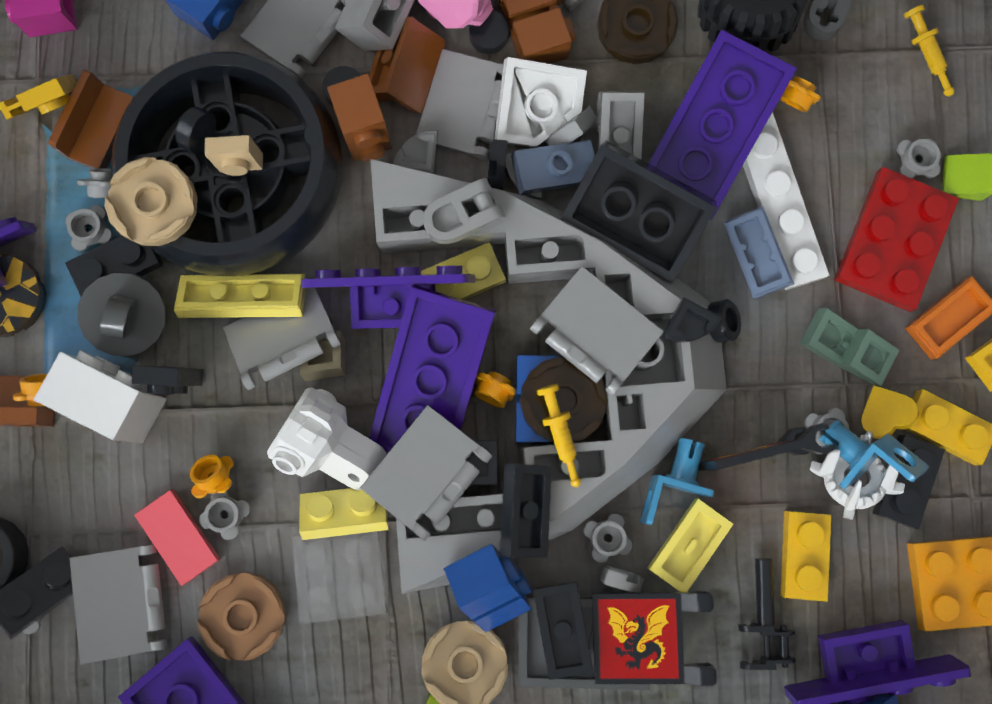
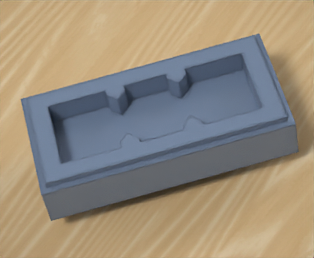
[511,140,595,195]
[723,206,794,300]

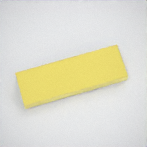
[174,274,306,318]

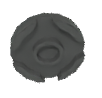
[78,272,167,356]

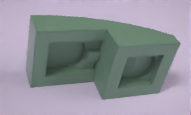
[799,308,899,386]

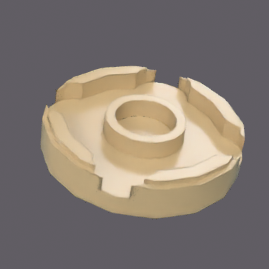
[105,157,198,246]
[421,621,508,704]

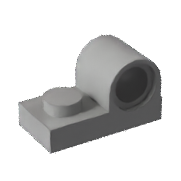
[597,91,644,159]

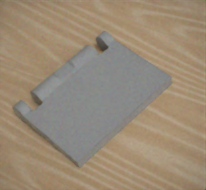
[240,0,347,79]
[416,49,504,160]
[530,266,664,396]
[223,288,341,391]
[360,405,492,541]
[69,544,168,665]

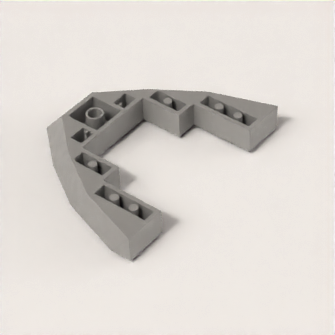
[370,159,727,594]

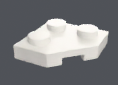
[494,57,587,148]

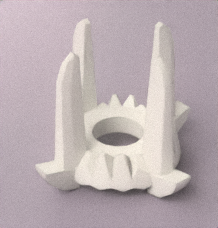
[810,431,905,520]

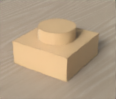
[205,135,263,176]

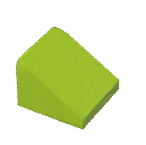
[942,153,992,201]

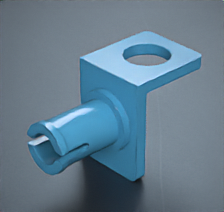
[819,420,929,489]
[640,438,714,525]

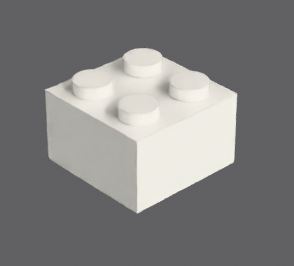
[33,350,167,443]

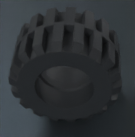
[697,0,807,53]

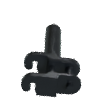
[738,558,796,670]

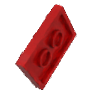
[834,167,959,312]

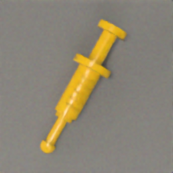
[903,4,954,96]
[536,384,581,487]

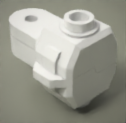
[267,387,387,490]

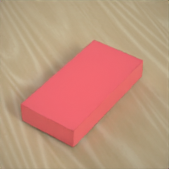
[134,490,221,586]

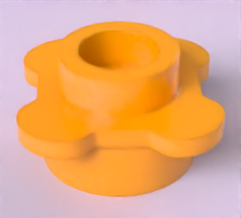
[780,76,821,112]
[474,371,517,408]
[13,373,48,407]
[190,454,234,499]

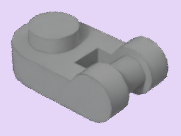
[423,178,506,245]

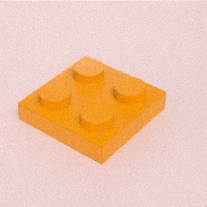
[907,536,992,631]

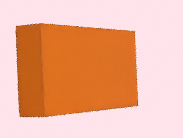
[905,276,992,360]

